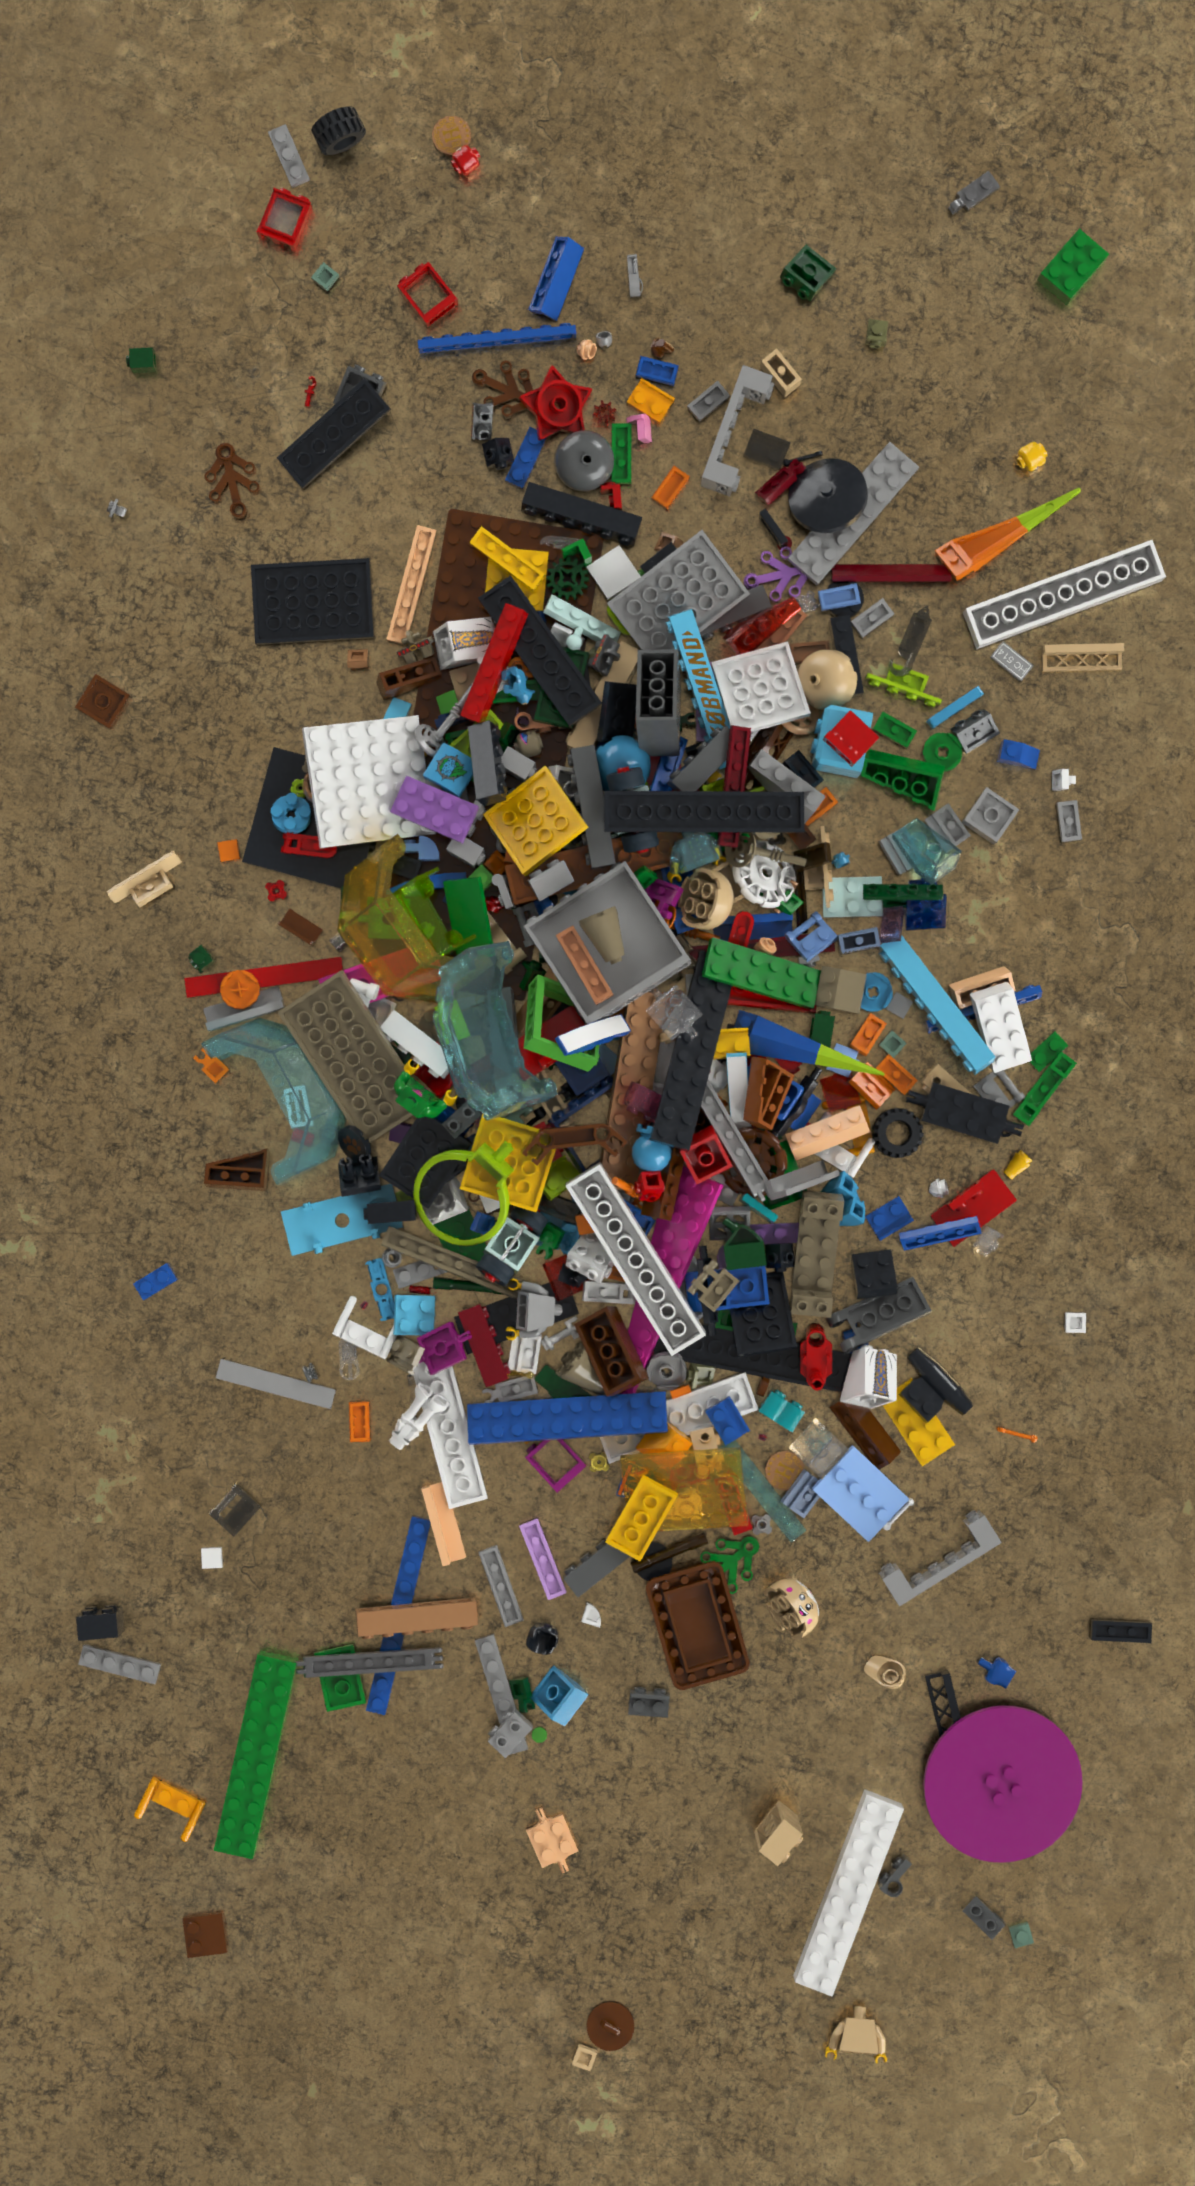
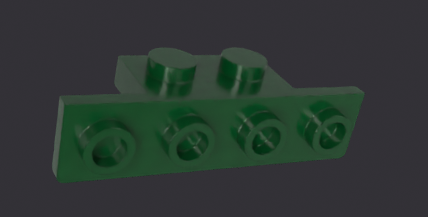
[863,884,943,908]

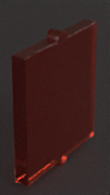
[820,1072,861,1112]

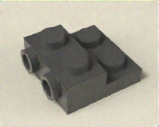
[333,364,387,404]

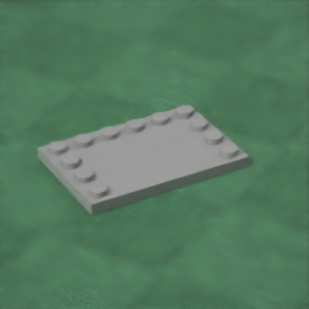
[607,530,750,650]

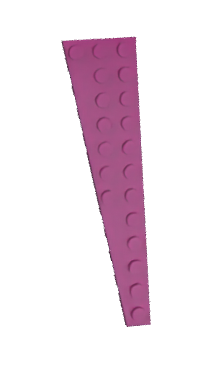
[621,1165,724,1394]

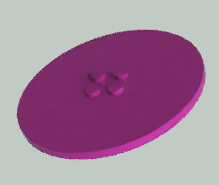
[923,1706,1083,1863]

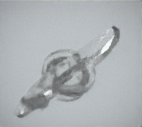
[540,536,579,549]

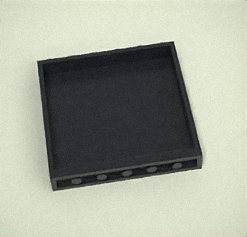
[242,747,376,891]

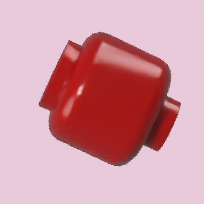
[450,145,481,176]

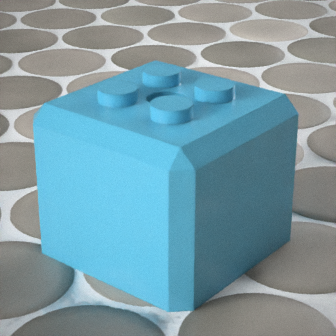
[810,705,873,778]

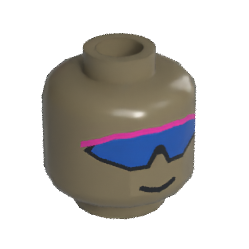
[513,730,544,758]

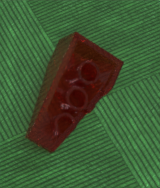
[722,597,801,655]

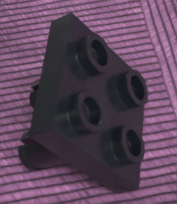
[338,1154,381,1197]

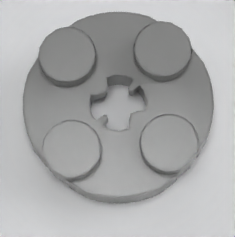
[647,1352,687,1390]

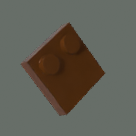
[75,674,130,729]
[182,1911,228,1958]

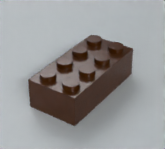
[574,1306,649,1396]

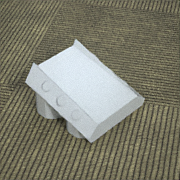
[422,1177,469,1225]

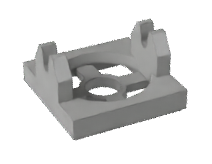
[709,1206,750,1240]

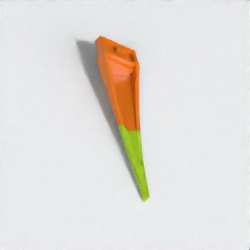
[935,488,1081,581]

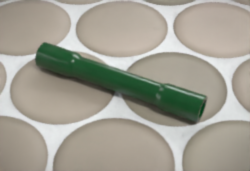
[433,1277,504,1295]

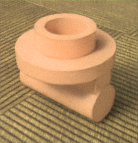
[753,937,777,955]

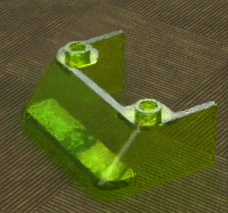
[387,867,477,966]

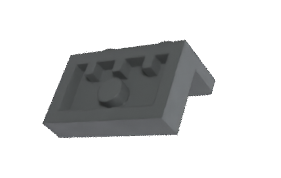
[950,709,1000,754]
[628,1687,670,1718]

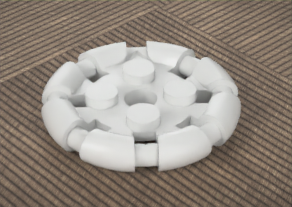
[732,840,796,908]

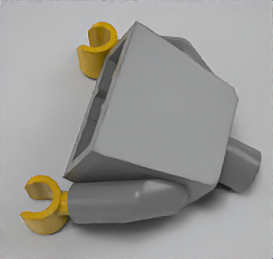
[506,1278,562,1341]

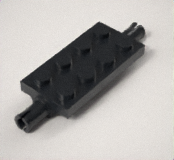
[905,1082,1024,1144]

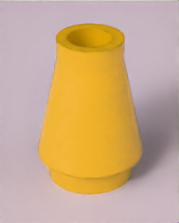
[1003,1150,1032,1179]

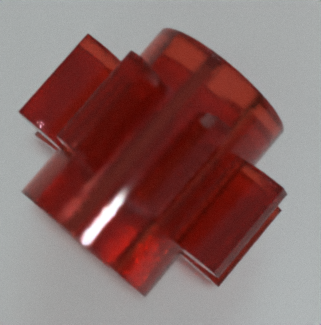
[592,400,617,426]

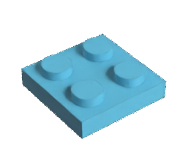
[393,1295,435,1336]

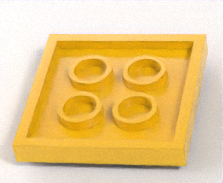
[485,548,549,611]

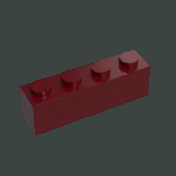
[458,1303,511,1387]

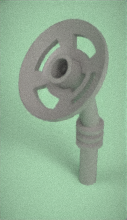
[415,685,472,758]

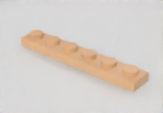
[387,525,437,646]

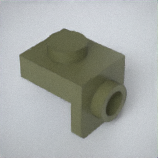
[686,1363,715,1389]

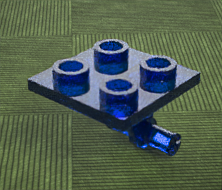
[906,877,947,930]

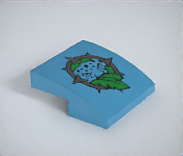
[423,743,473,798]

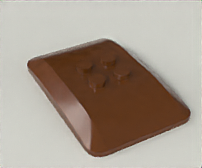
[646,1561,750,1690]

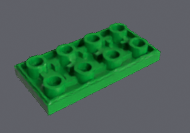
[443,877,495,959]

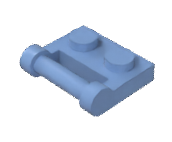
[784,911,838,962]

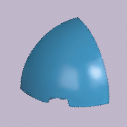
[821,1171,865,1226]

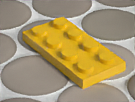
[882,1378,955,1466]
[605,1475,678,1561]

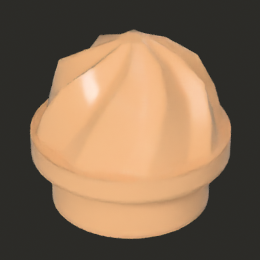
[576,339,597,360]

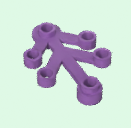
[743,546,808,602]

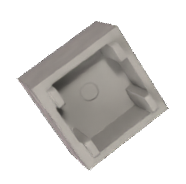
[962,787,1019,845]

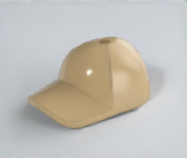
[864,1655,906,1689]

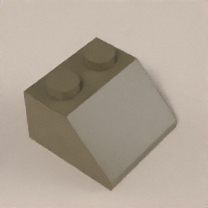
[815,966,867,1014]

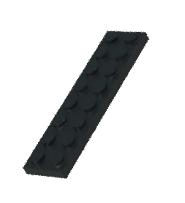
[478,575,602,727]

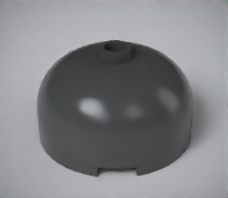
[554,430,614,492]

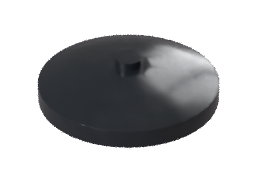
[788,458,868,533]

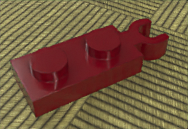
[755,458,806,505]

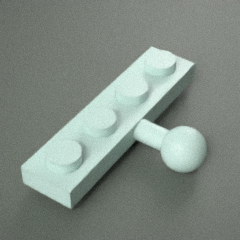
[543,594,621,650]

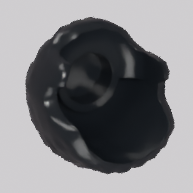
[526,1622,559,1655]

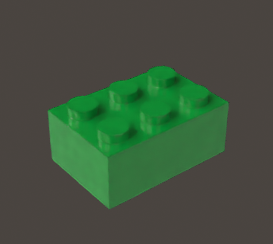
[1037,228,1109,306]

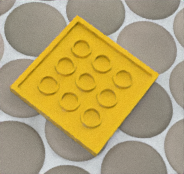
[483,766,589,876]
[460,1112,556,1213]

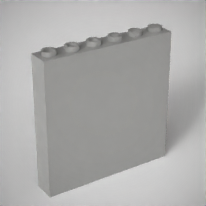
[524,861,691,1024]

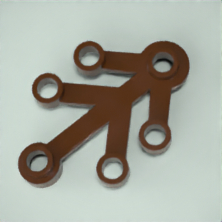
[472,360,533,418]
[204,443,260,519]

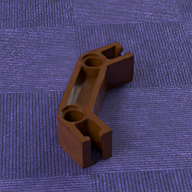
[520,1123,628,1166]

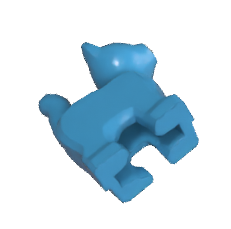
[501,666,535,705]

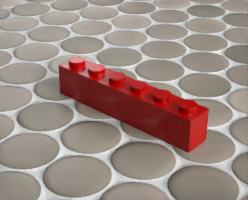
[460,603,528,724]

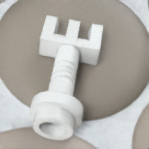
[541,1316,579,1351]

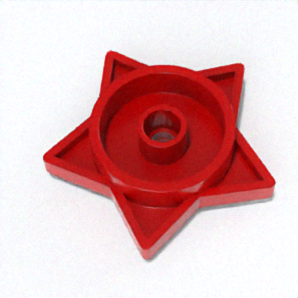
[519,366,592,441]

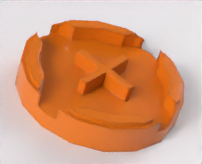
[220,970,260,1009]

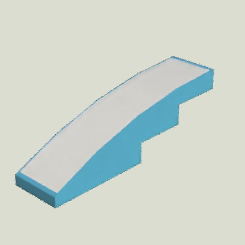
[726,1052,752,1129]

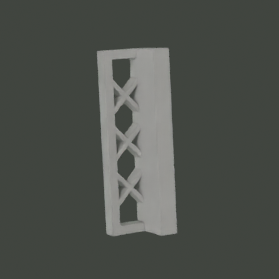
[765,1160,840,1201]

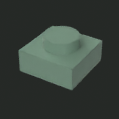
[311,262,339,291]
[878,1030,907,1058]
[1008,1922,1034,1948]

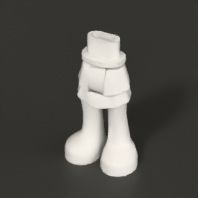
[389,1382,449,1450]

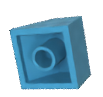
[530,1665,589,1726]

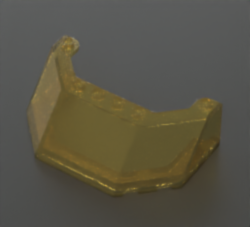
[337,834,494,1004]

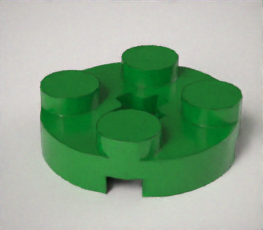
[922,733,962,772]

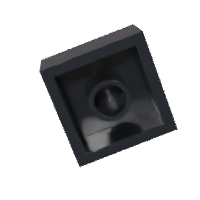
[851,1249,898,1299]
[76,1604,125,1641]

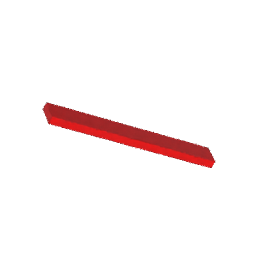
[184,957,343,998]

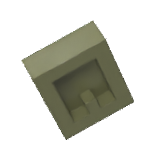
[865,319,888,349]

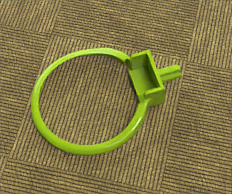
[413,1141,514,1246]

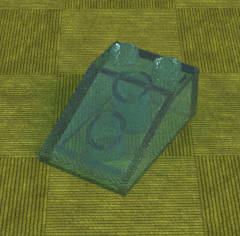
[892,818,962,885]

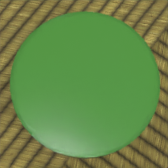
[532,1727,547,1743]

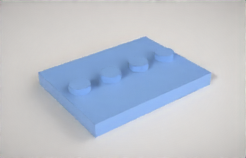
[812,1445,909,1542]

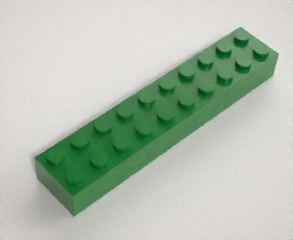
[214,1650,299,1859]

